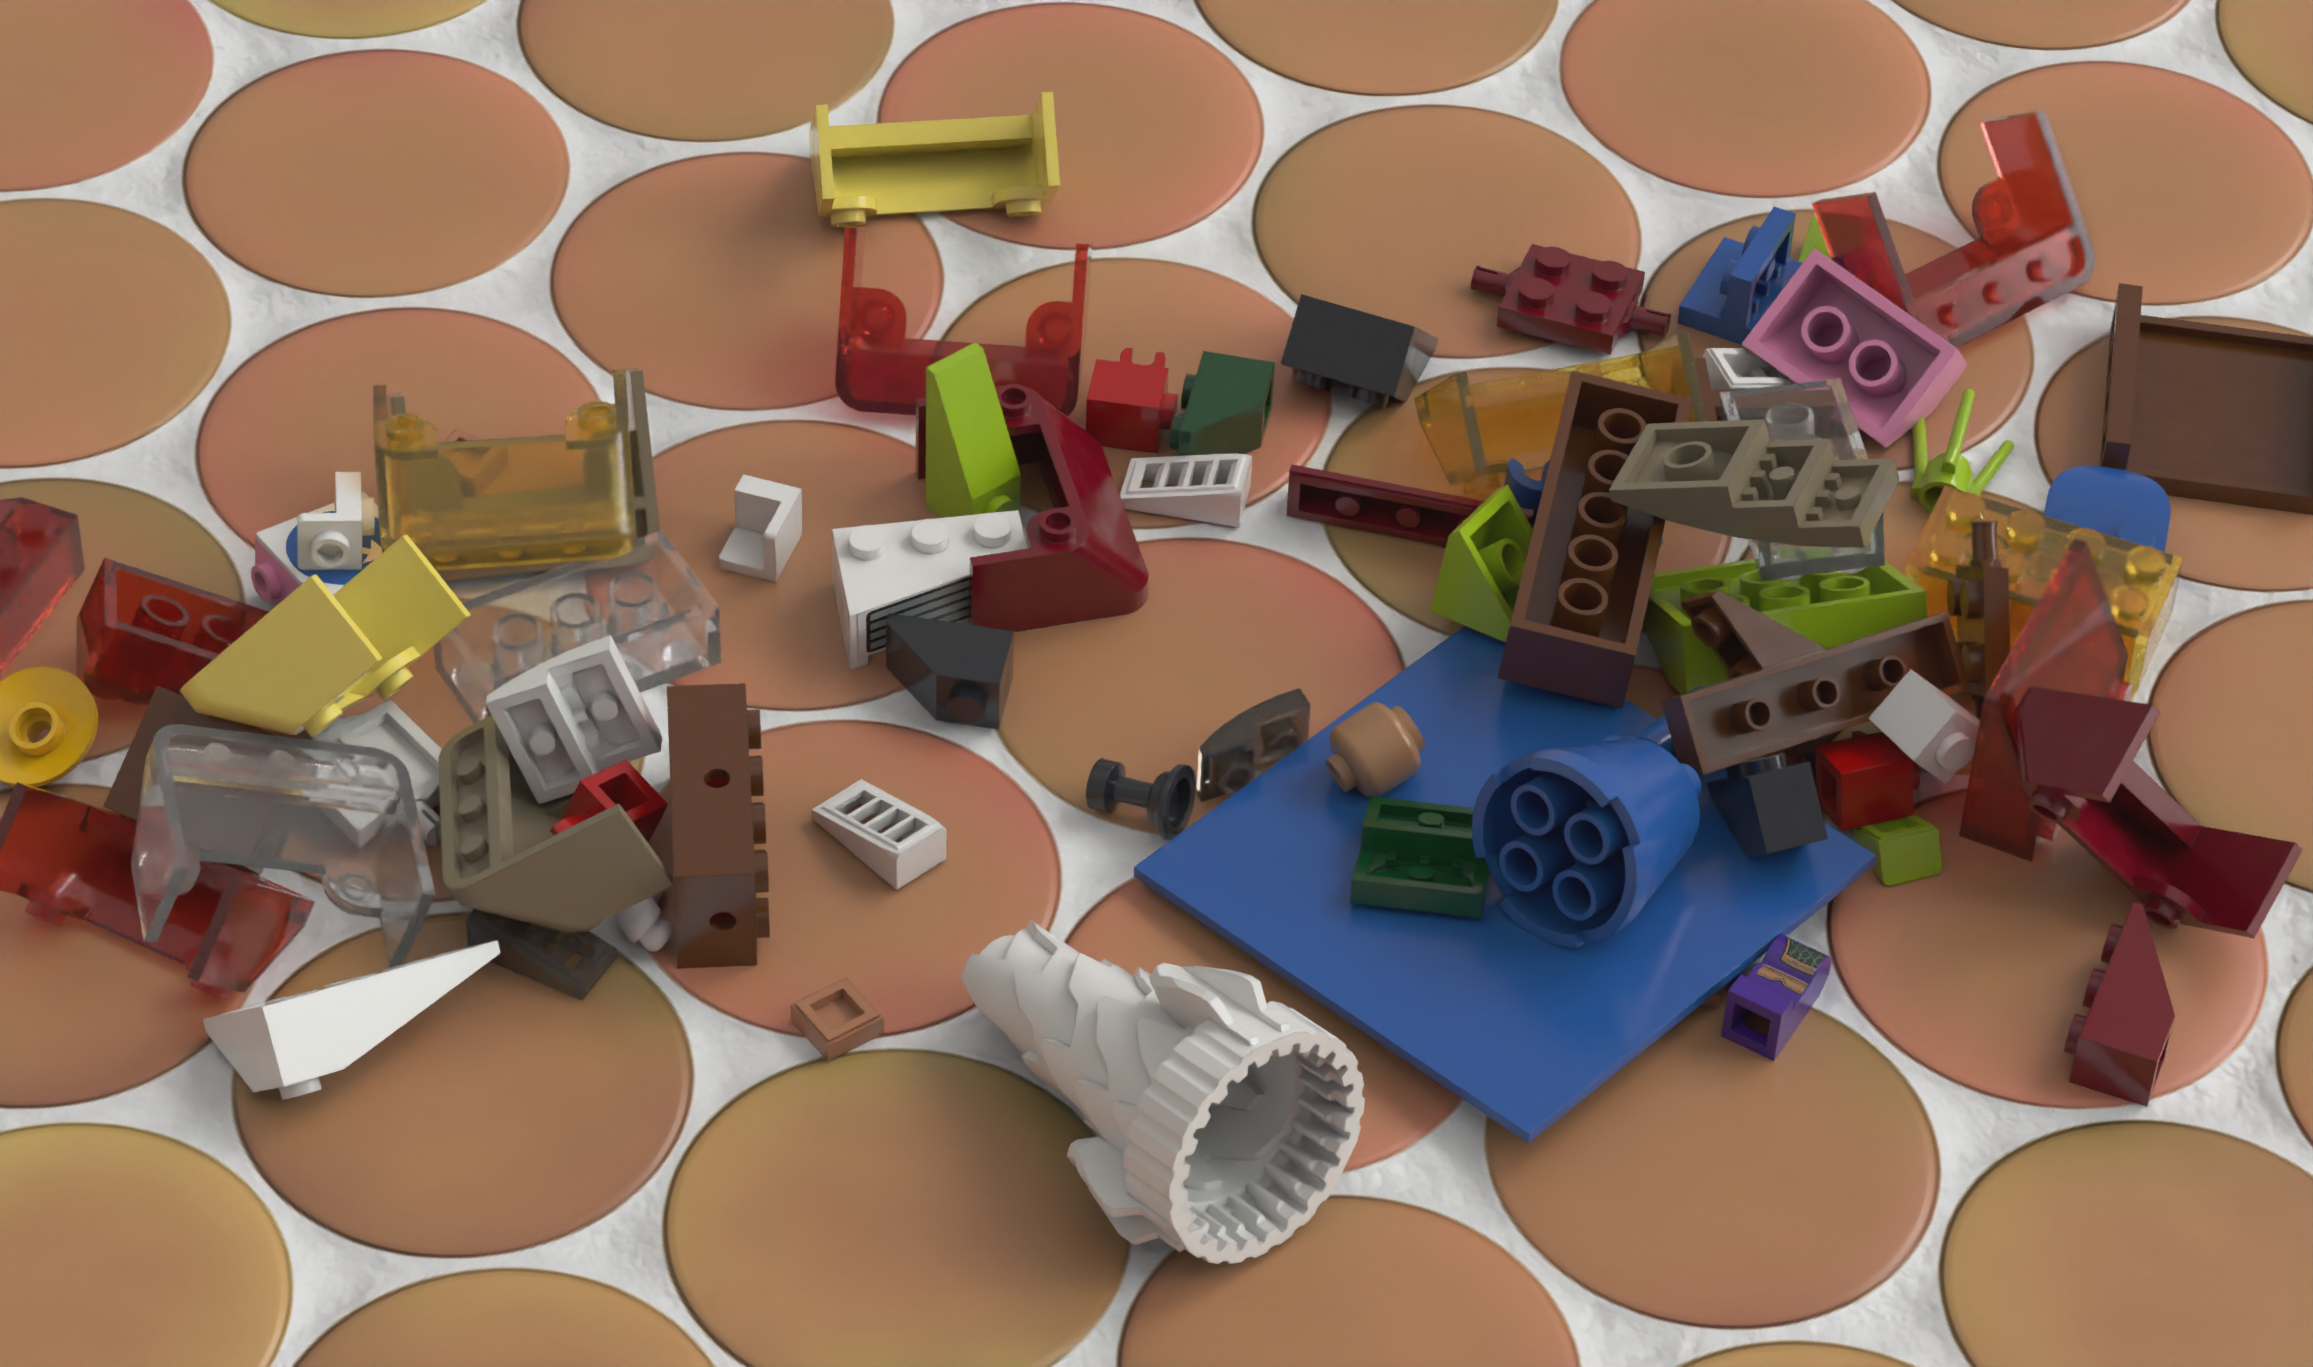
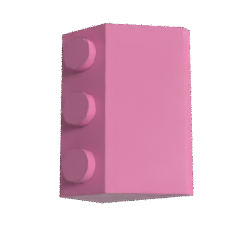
[1742,248,1968,448]

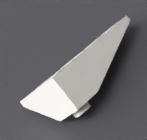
[203,940,501,1100]

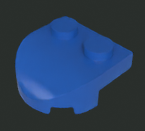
[2036,465,2171,583]

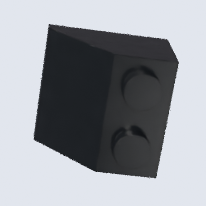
[1281,294,1438,408]

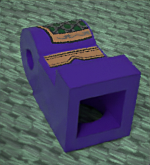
[1721,934,1831,1061]

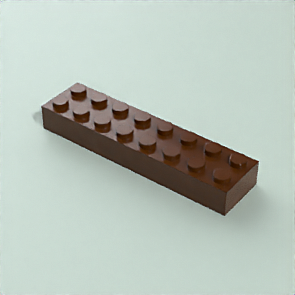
[1660,612,1970,776]

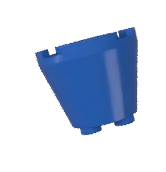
[1472,736,1701,948]

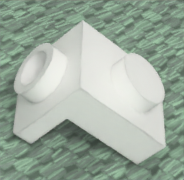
[297,472,375,570]

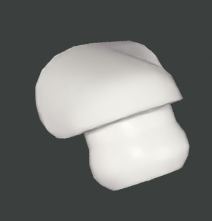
[615,889,674,952]

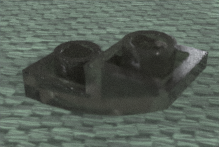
[1196,688,1311,802]

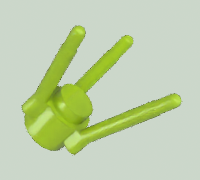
[1910,388,2014,516]

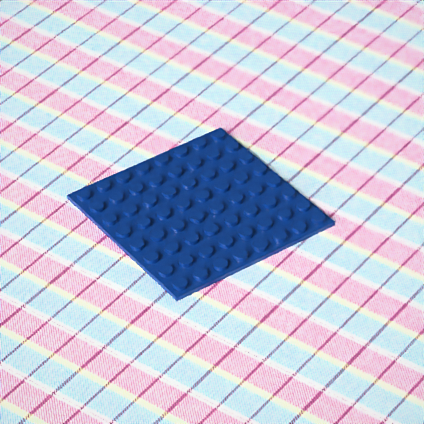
[1134,626,1877,1144]

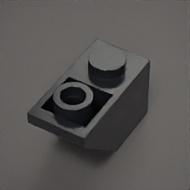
[1707,753,1828,856]

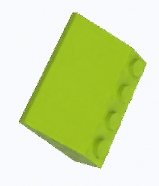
[1643,546,1927,694]

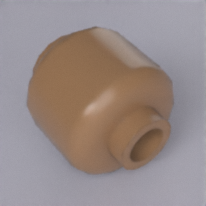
[1325,702,1426,798]

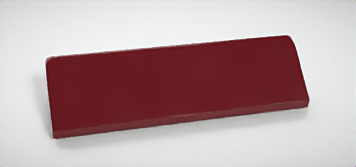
[1286,464,1535,546]

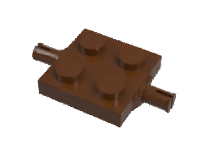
[1947,521,2011,739]

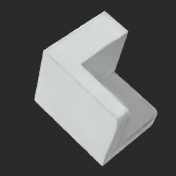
[719,474,802,582]

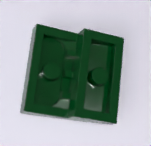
[1350,796,1491,918]

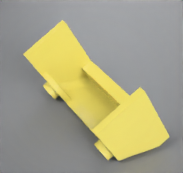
[809,92,1060,228]
[180,534,471,737]

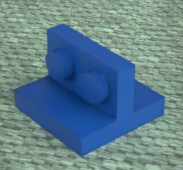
[1677,207,1802,345]

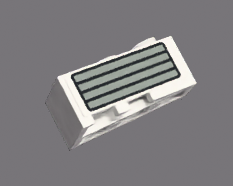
[832,510,1028,670]

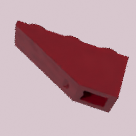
[2064,901,2175,1107]

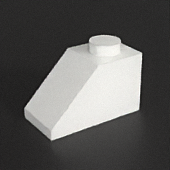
[1869,669,1988,784]

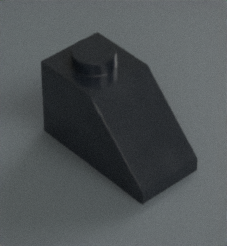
[886,613,1014,729]

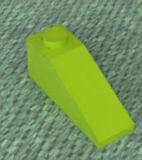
[926,342,1021,518]

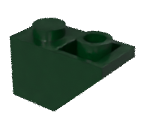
[1169,351,1275,456]

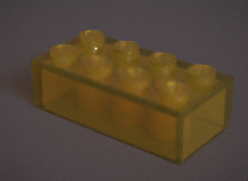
[1905,486,2184,691]

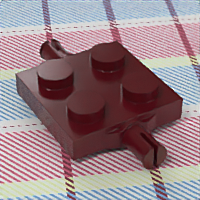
[1471,244,1672,355]

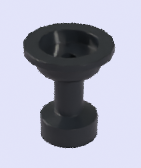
[1086,758,1196,841]

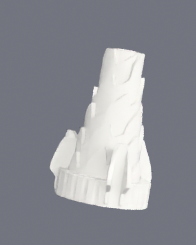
[961,920,1365,1264]

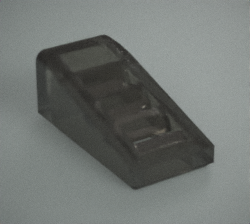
[466,909,617,1001]

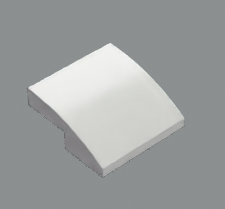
[485,635,662,804]

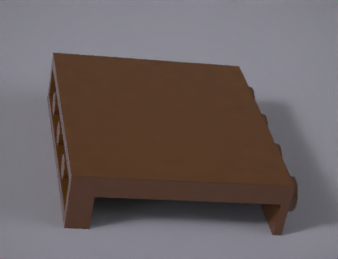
[2099,283,2313,515]

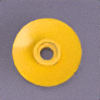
[0,666,98,788]

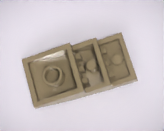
[1609,419,1900,548]

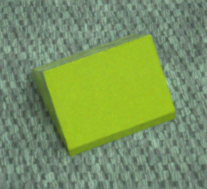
[1430,485,1533,642]

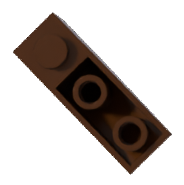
[1680,590,1843,757]

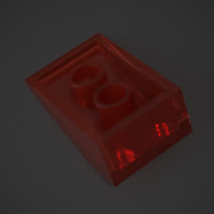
[76,557,269,705]

